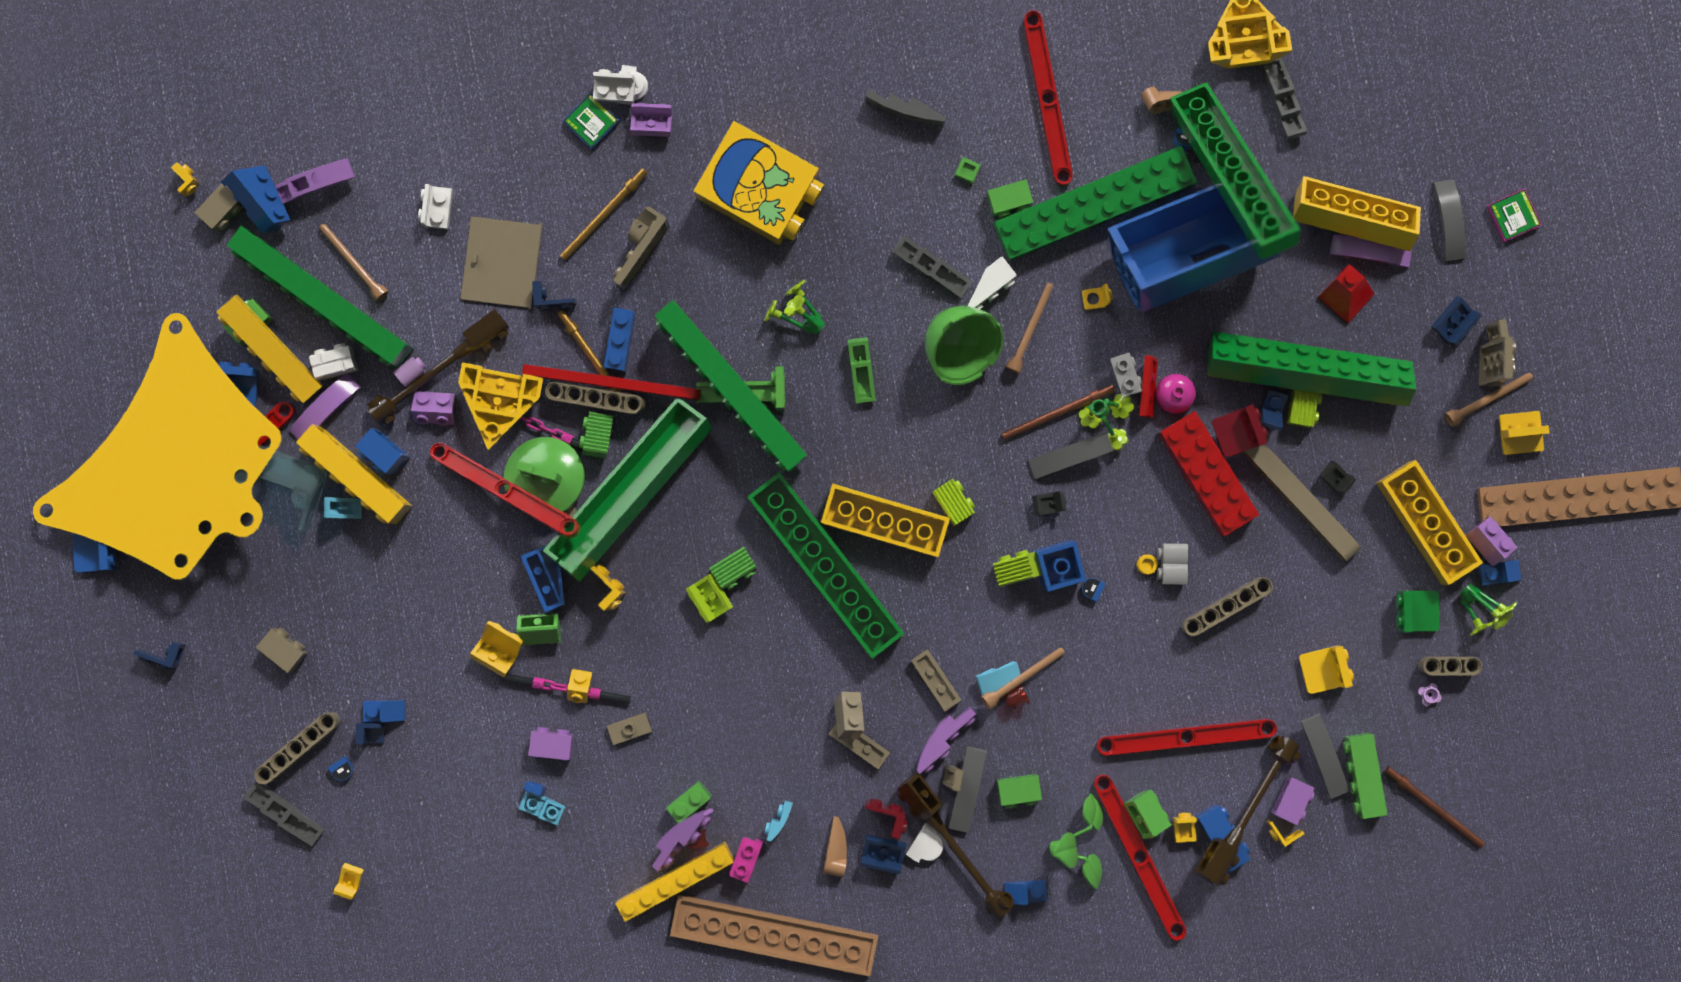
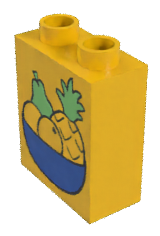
[693,121,825,245]

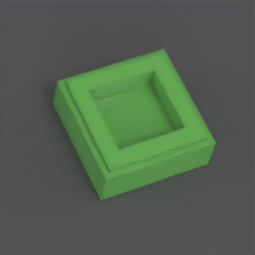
[954,157,981,184]

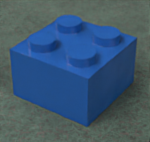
[355,428,410,475]
[1032,540,1086,592]

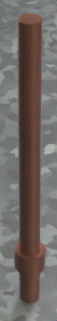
[1001,385,1115,441]
[1384,766,1485,848]

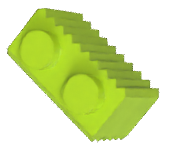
[1286,389,1322,428]
[932,479,975,526]
[993,550,1042,587]

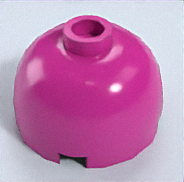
[1155,374,1196,414]

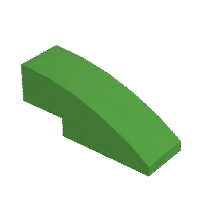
[847,337,876,403]

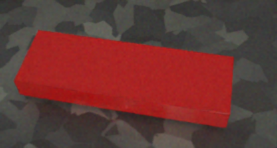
[1140,355,1158,418]

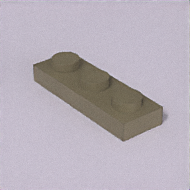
[911,649,961,711]
[829,724,890,769]

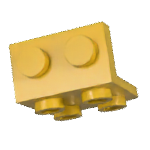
[591,565,626,611]
[469,621,523,677]
[1299,645,1354,694]

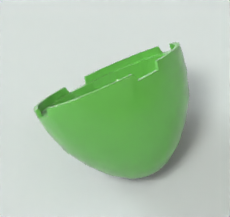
[925,306,1004,385]

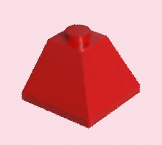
[1317,264,1375,324]

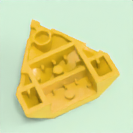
[1208,0,1292,69]
[458,363,543,450]

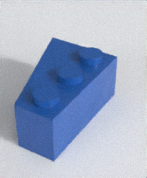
[220,165,290,233]
[520,545,564,613]

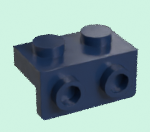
[1431,296,1482,345]
[861,835,907,874]

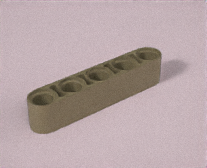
[545,381,646,414]
[1181,577,1273,636]
[254,712,341,784]

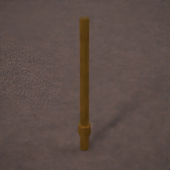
[560,168,648,261]
[557,309,633,408]

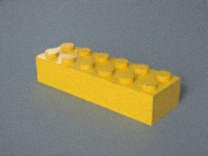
[1293,176,1421,251]
[296,424,412,524]
[1376,460,1483,585]
[821,484,950,557]

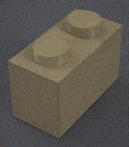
[194,183,243,232]
[256,628,308,673]
[834,692,864,740]

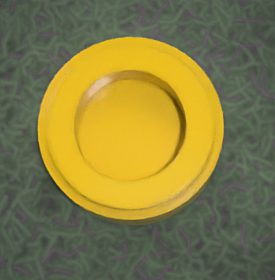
[1136,555,1158,575]

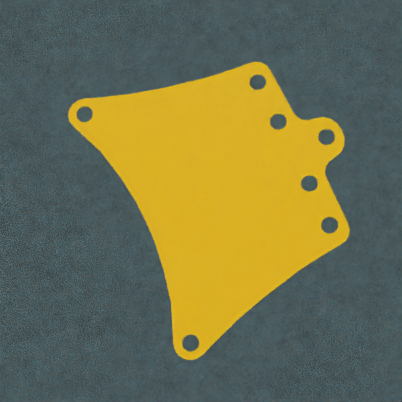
[33,313,281,579]

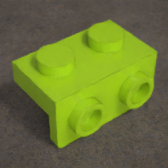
[686,573,733,623]

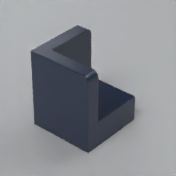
[355,722,385,744]

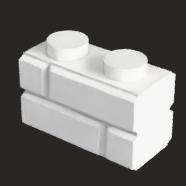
[309,343,358,381]

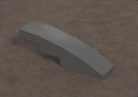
[1262,57,1307,140]
[865,89,946,126]
[891,235,972,298]
[1028,432,1113,479]
[1301,714,1349,799]
[949,746,987,833]
[243,780,324,846]

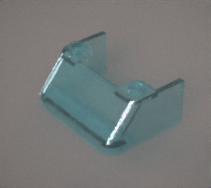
[234,445,327,530]

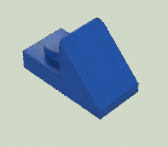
[1478,560,1521,585]
[363,700,405,722]
[1004,880,1047,905]

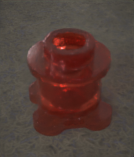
[1004,684,1030,709]
[688,828,710,849]

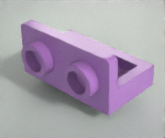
[630,103,673,137]
[411,391,456,425]

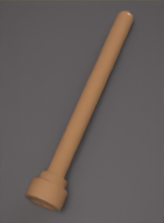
[319,224,389,302]
[1005,283,1053,374]
[1444,373,1533,427]
[981,648,1065,710]

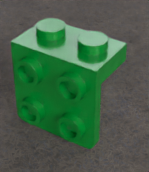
[1396,591,1440,632]

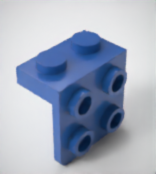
[219,362,259,408]
[72,533,117,572]

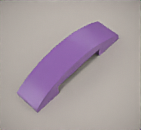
[1329,235,1412,268]
[289,373,361,439]

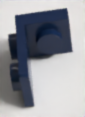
[532,281,577,311]
[1261,387,1289,431]
[134,641,186,670]

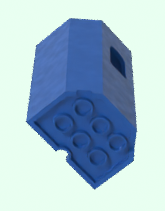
[1108,185,1279,312]

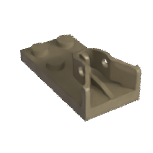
[613,207,670,291]
[1478,337,1516,387]

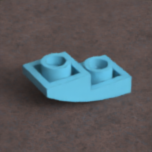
[975,661,1020,695]
[518,791,565,825]
[764,800,793,841]

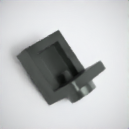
[1319,460,1356,494]
[1032,491,1066,516]

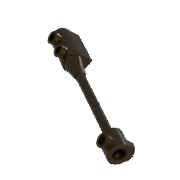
[367,308,510,425]
[1194,736,1300,887]
[896,772,1014,919]

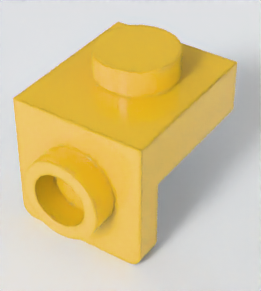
[171,162,200,197]
[567,669,592,703]
[1173,813,1197,843]
[333,863,364,900]

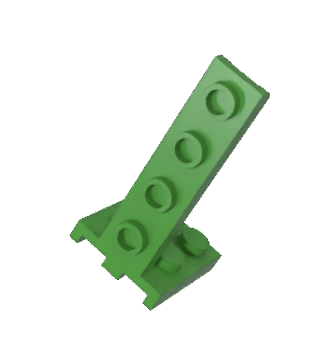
[696,366,785,412]

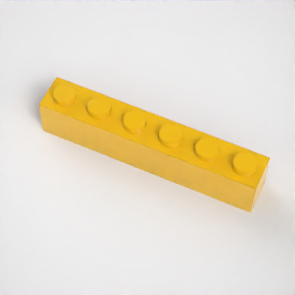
[217,295,323,403]
[615,841,735,921]

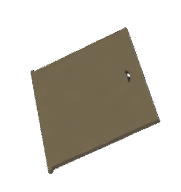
[461,216,543,310]

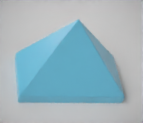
[324,497,362,519]

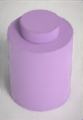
[393,356,426,387]

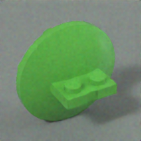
[504,437,585,513]

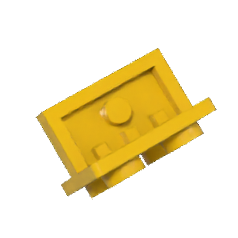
[1499,411,1550,455]

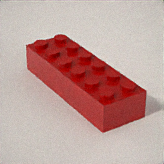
[1157,411,1260,536]

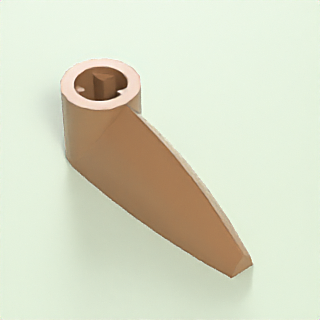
[1141,87,1182,114]
[823,816,847,878]

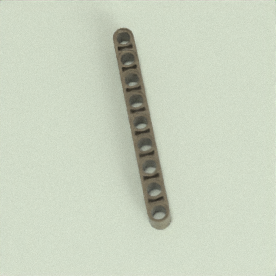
[1241,444,1361,562]

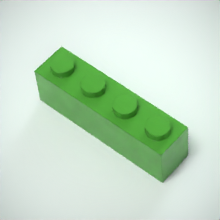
[1343,733,1388,819]

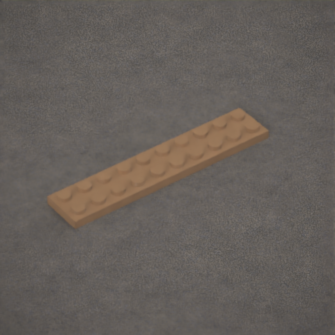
[1477,467,1681,526]
[670,895,878,976]

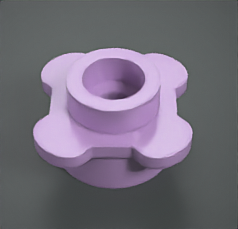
[1418,683,1442,706]

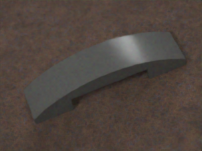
[1433,180,1466,262]

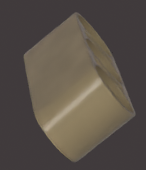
[1418,656,1482,676]

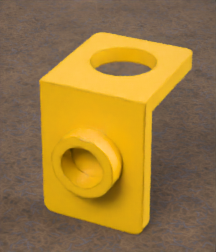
[1081,284,1113,310]
[1266,820,1304,847]

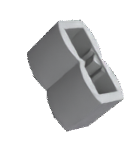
[1157,543,1188,585]

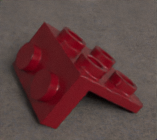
[1211,405,1268,457]
[865,798,907,839]

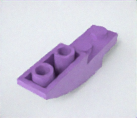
[275,158,355,205]
[916,707,976,774]
[652,808,714,871]

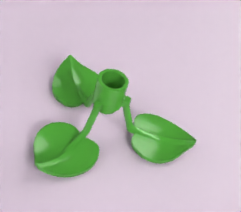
[1050,793,1103,889]

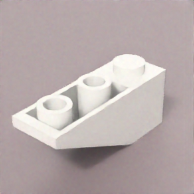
[968,257,1017,309]

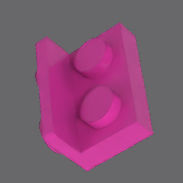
[729,837,763,883]

